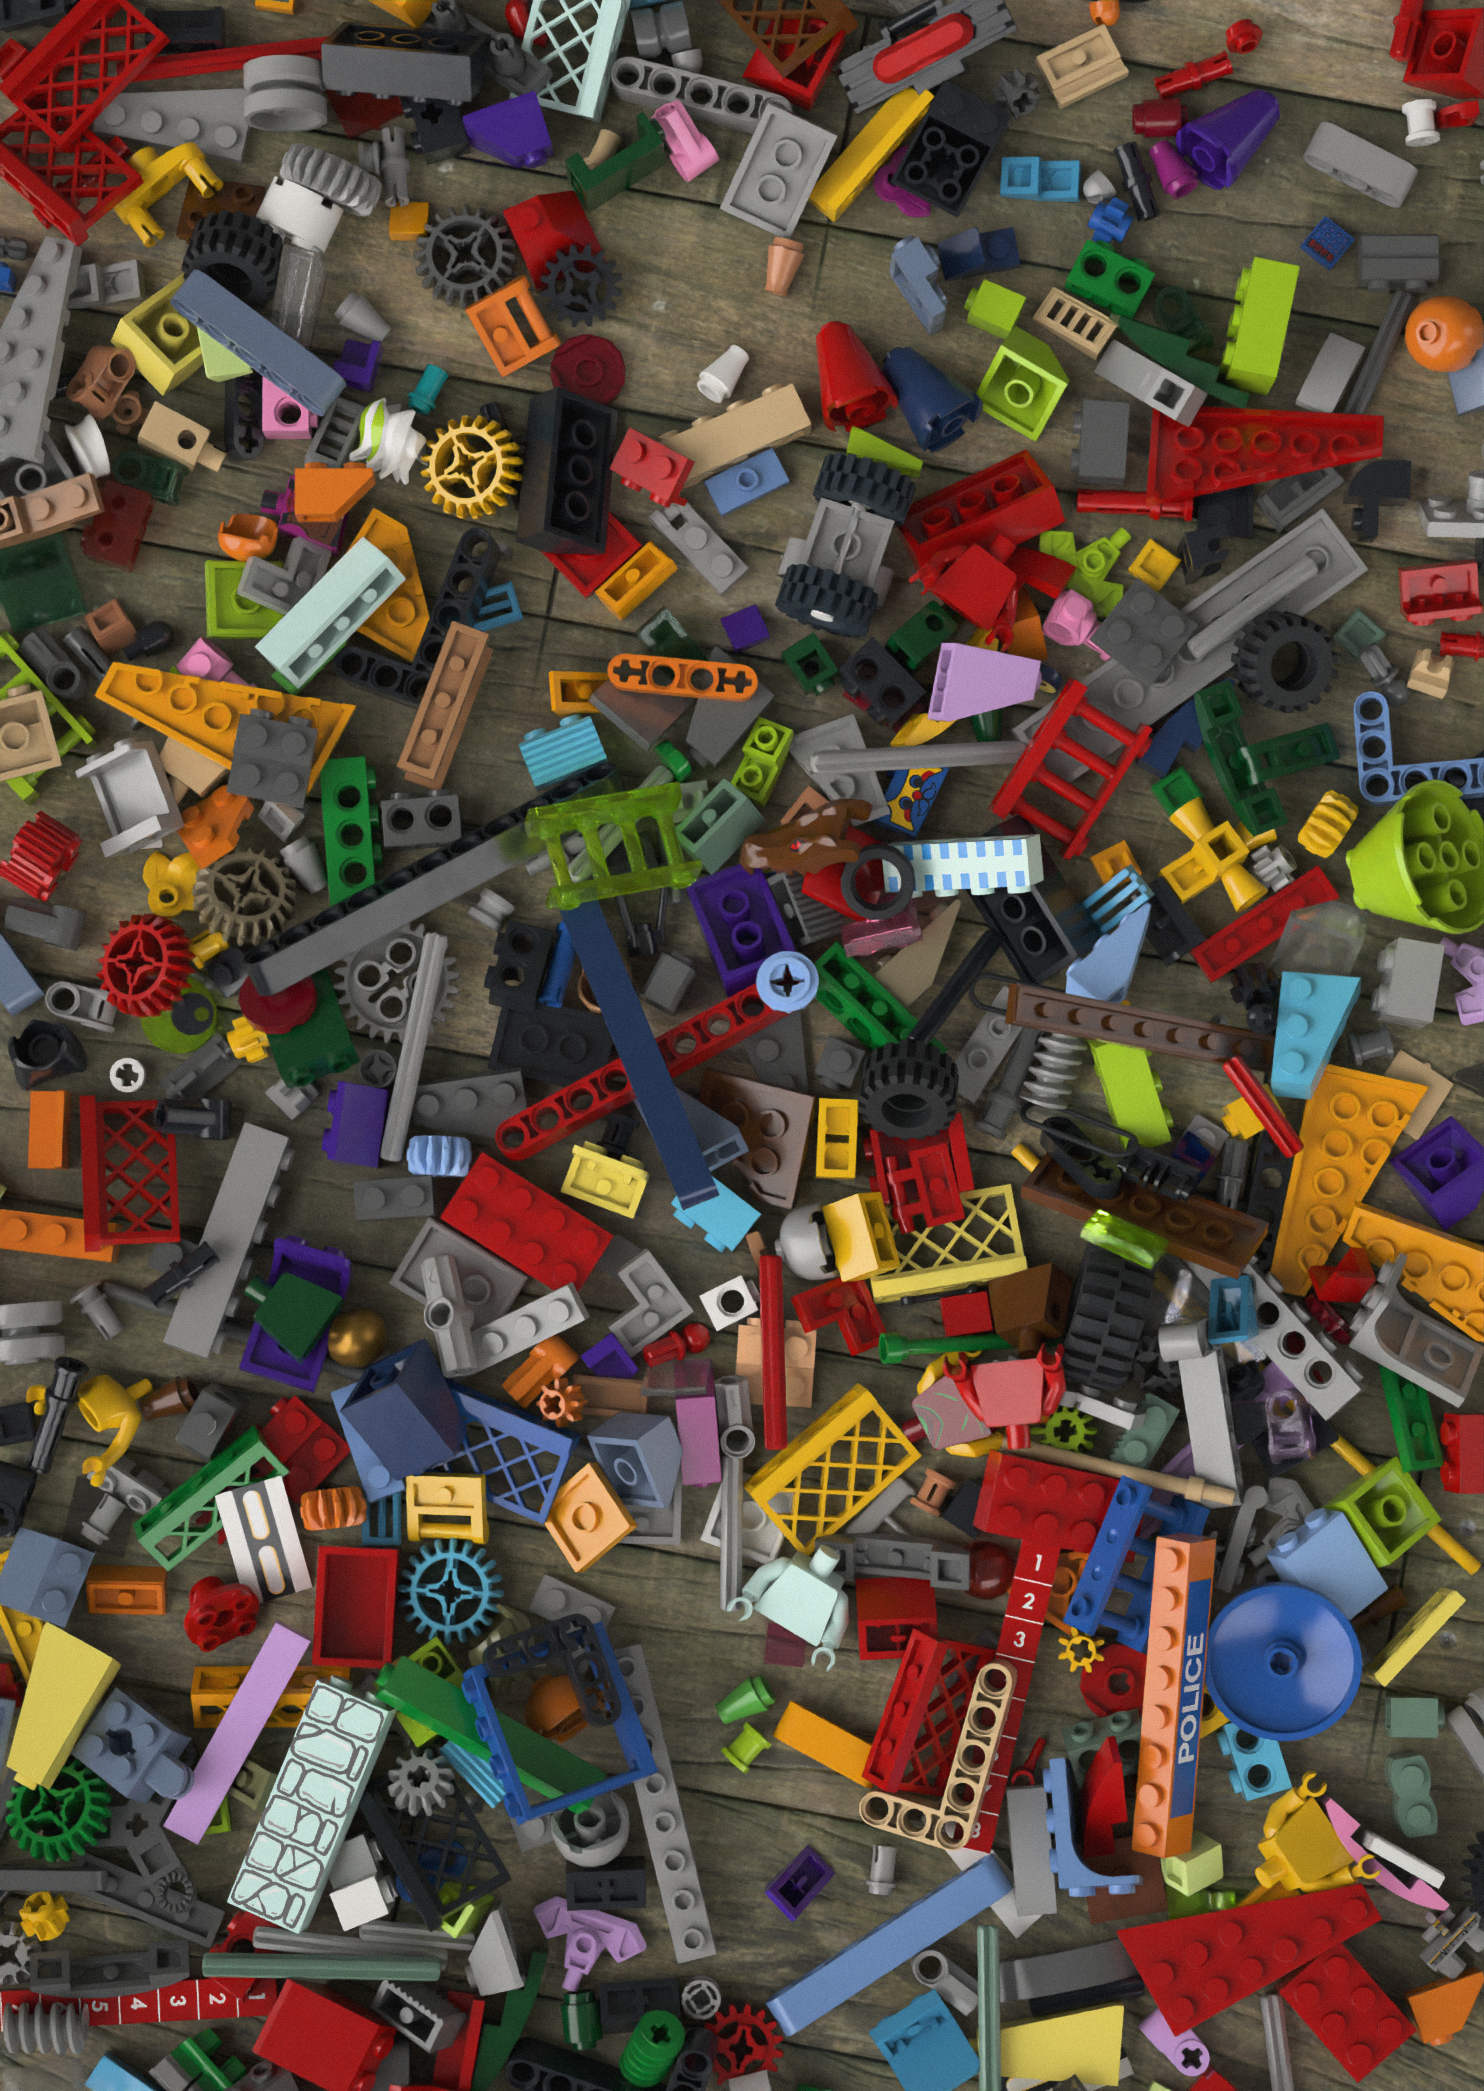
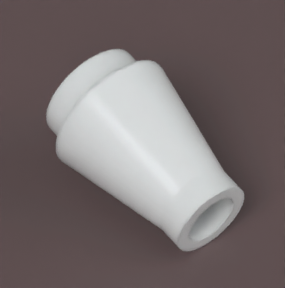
[697,345,750,403]

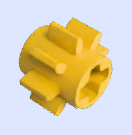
[227,1016,270,1063]
[1058,1626,1105,1673]
[19,1891,70,1941]

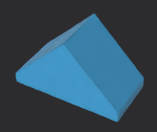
[1208,1275,1259,1345]

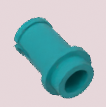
[407,364,449,416]

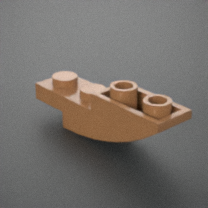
[0,472,105,549]

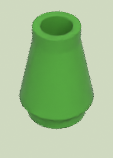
[715,1674,776,1725]

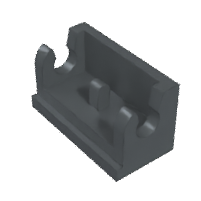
[1254,467,1345,534]

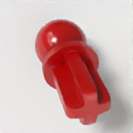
[642,1323,710,1367]

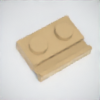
[1035,24,1129,109]

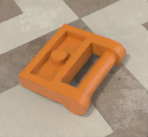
[464,275,561,377]

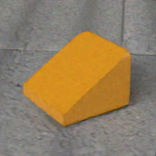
[389,202,429,241]

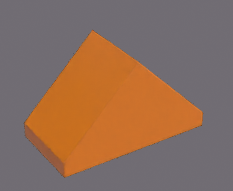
[1005,586,1048,662]

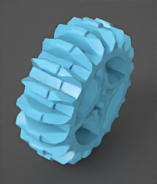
[398,1538,504,1644]

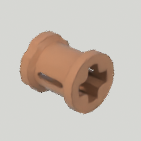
[910,1468,958,1518]

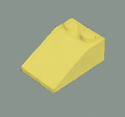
[110,272,204,396]

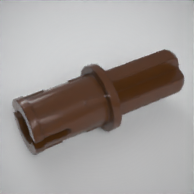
[1350,1583,1408,1632]

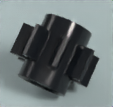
[1230,962,1279,1011]

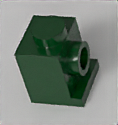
[781,632,839,697]

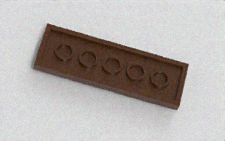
[1021,1152,1269,1279]

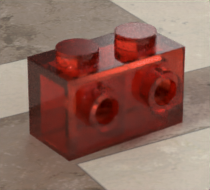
[80,480,156,573]

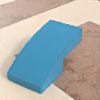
[1000,157,1082,202]

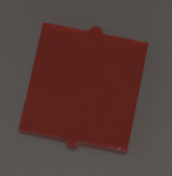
[325,89,404,140]

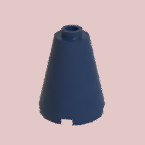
[882,347,983,453]

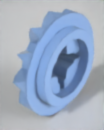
[756,951,819,1014]

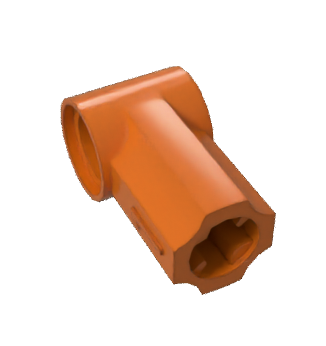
[501,1334,580,1409]

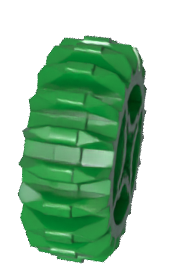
[5,1757,112,1863]

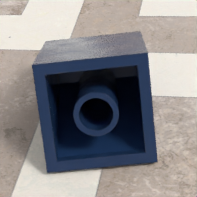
[340,1338,467,1481]

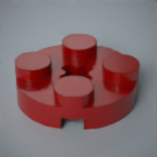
[1079,1643,1147,1718]

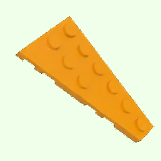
[1269,1064,1429,1297]
[1342,1201,1484,1343]

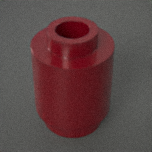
[1132,98,1188,138]

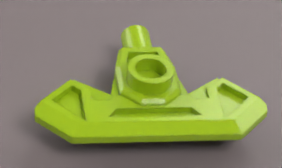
[1039,527,1131,618]

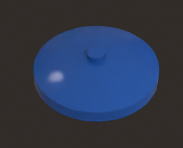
[1205,1582,1362,1741]

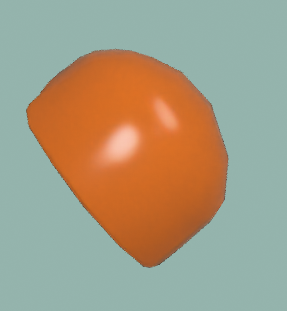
[217,513,279,562]

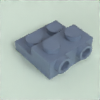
[889,235,948,336]

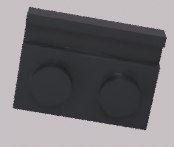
[1196,484,1254,539]

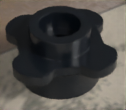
[1227,1360,1265,1400]

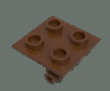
[176,179,266,245]

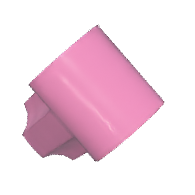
[651,100,719,182]

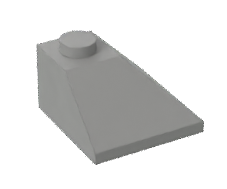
[465,1900,527,1996]

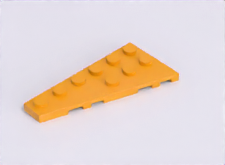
[94,662,357,809]

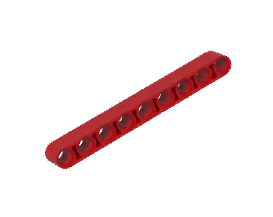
[495,968,800,1161]

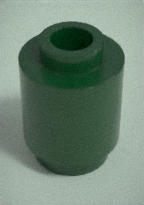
[560,1989,604,2050]

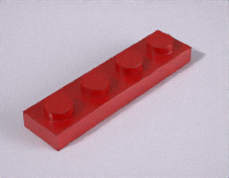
[1189,865,1340,984]

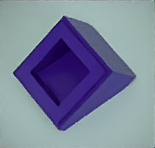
[720,604,770,655]

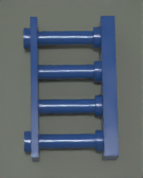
[1063,1475,1210,1655]

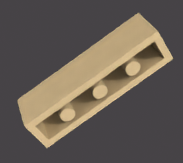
[657,383,812,491]

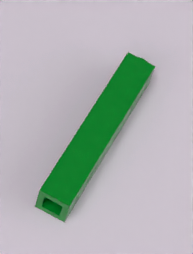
[374,1655,606,1814]

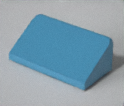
[84,2051,165,2091]

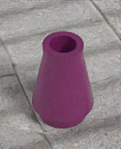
[1149,140,1199,199]

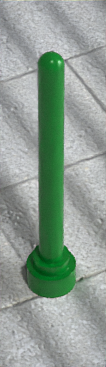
[878,1332,1061,1364]

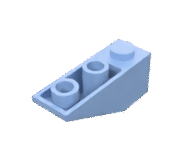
[1066,902,1151,1004]

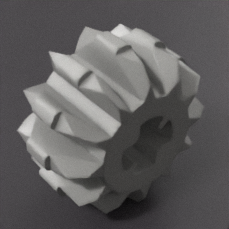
[388,1748,455,1817]

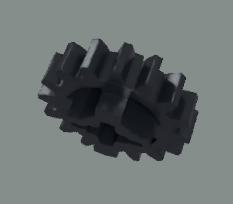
[540,242,623,327]

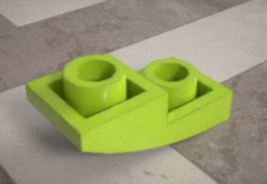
[731,717,794,807]

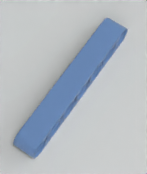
[765,1854,1014,2037]

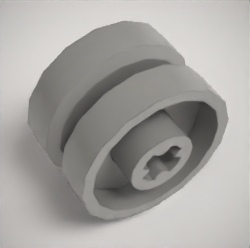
[243,55,327,132]
[0,1301,66,1365]

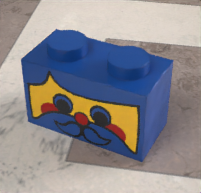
[873,767,949,841]

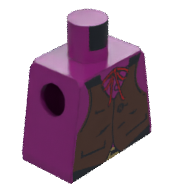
[261,475,350,557]

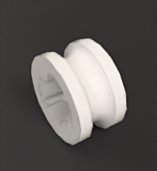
[110,1058,146,1093]

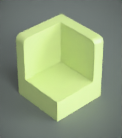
[1160,1830,1224,1896]

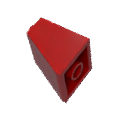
[252,1978,397,2091]

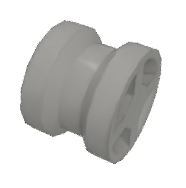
[467,887,516,934]

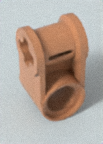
[66,345,136,421]

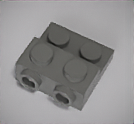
[226,709,319,809]

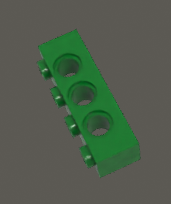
[320,756,383,907]
[814,942,948,1054]

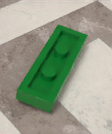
[1378,1363,1444,1473]

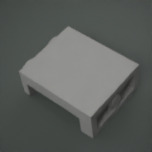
[75,737,185,858]

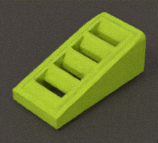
[846,426,923,478]

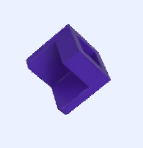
[333,339,384,393]
[581,1333,640,1378]

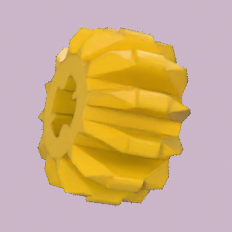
[1298,790,1358,858]

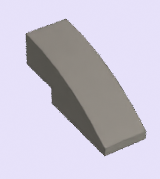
[1006,1784,1057,1916]

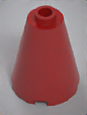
[816,321,898,432]

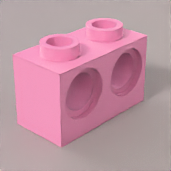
[262,376,319,439]

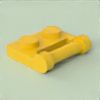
[406,1472,489,1544]

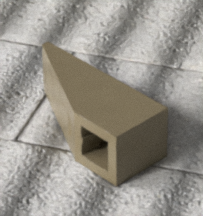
[872,898,961,1009]

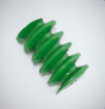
[619,2010,685,2088]

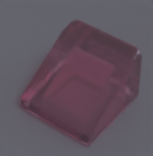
[764,1622,806,1668]

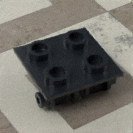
[1116,1139,1201,1202]

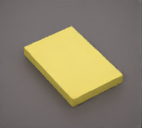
[1364,1587,1466,1687]

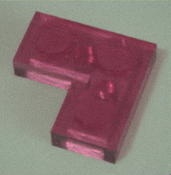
[841,894,923,957]

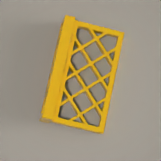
[743,1383,922,1556]

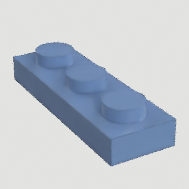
[330,1382,406,1503]

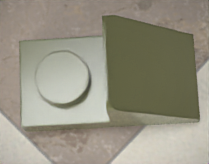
[227,1755,281,1812]

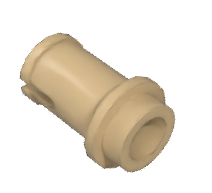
[583,129,622,171]

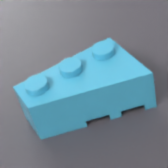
[1271,971,1361,1099]

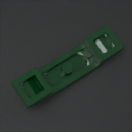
[1194,680,1289,837]

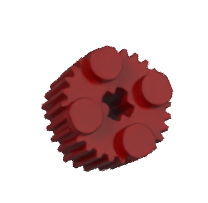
[0,810,83,902]

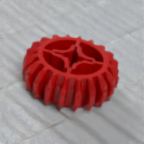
[96,913,197,1018]

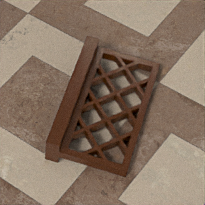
[717,0,859,78]

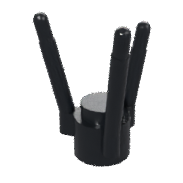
[613,863,671,957]

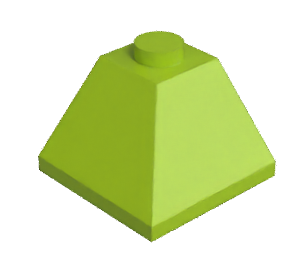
[976,326,1070,442]

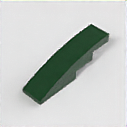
[1109,311,1250,409]
[471,1946,549,2091]

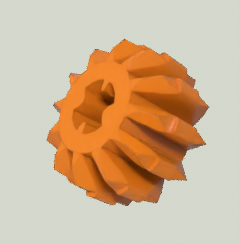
[300,1486,367,1531]

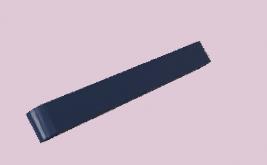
[555,883,719,1210]

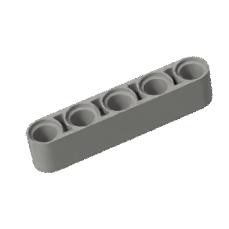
[611,56,792,134]

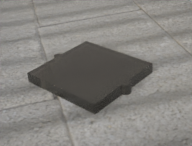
[62,1476,136,1557]

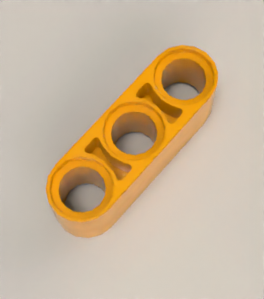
[772,1700,874,1790]

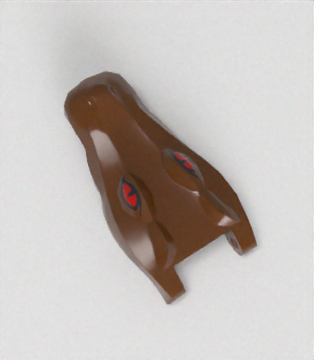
[739,799,873,876]

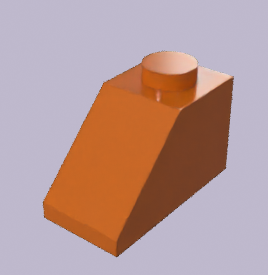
[1402,1966,1484,2046]

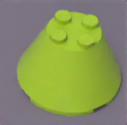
[1346,780,1484,934]

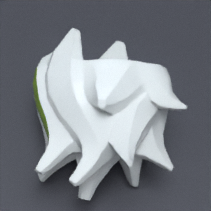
[350,397,428,485]

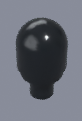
[122,620,174,662]

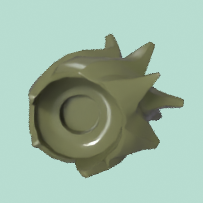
[465,1604,547,1697]

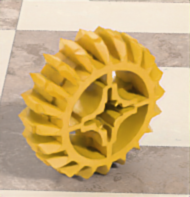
[420,415,524,520]

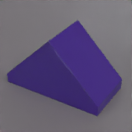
[764,1845,835,1922]

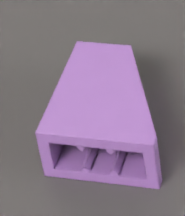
[927,643,1042,722]

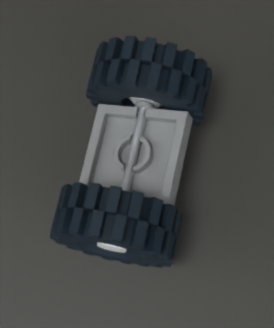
[775,453,916,638]

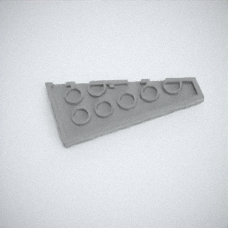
[0,236,82,464]

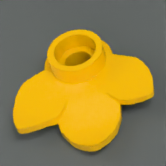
[143,851,200,918]

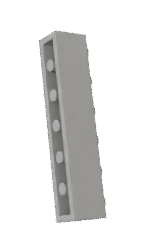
[163,1122,295,1361]

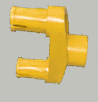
[114,142,223,248]

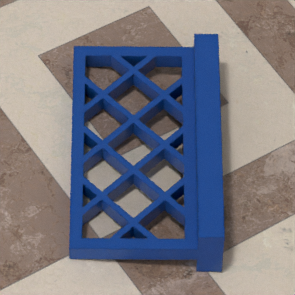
[425,1377,582,1524]

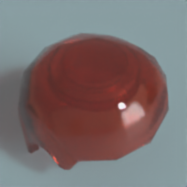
[961,1540,1016,1600]

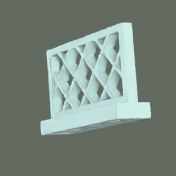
[509,0,631,122]

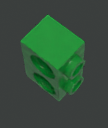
[1064,239,1156,319]

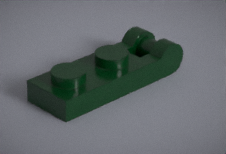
[1237,722,1340,787]

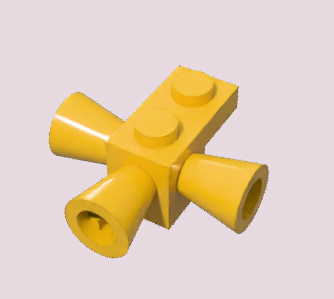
[1158,797,1277,913]

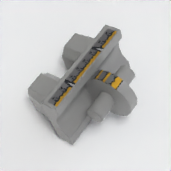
[1419,1905,1484,1980]

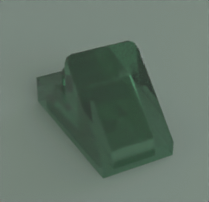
[635,606,709,680]

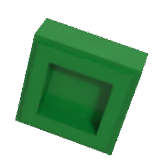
[1150,766,1204,817]

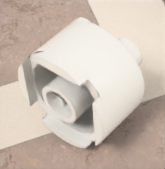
[256,176,344,259]

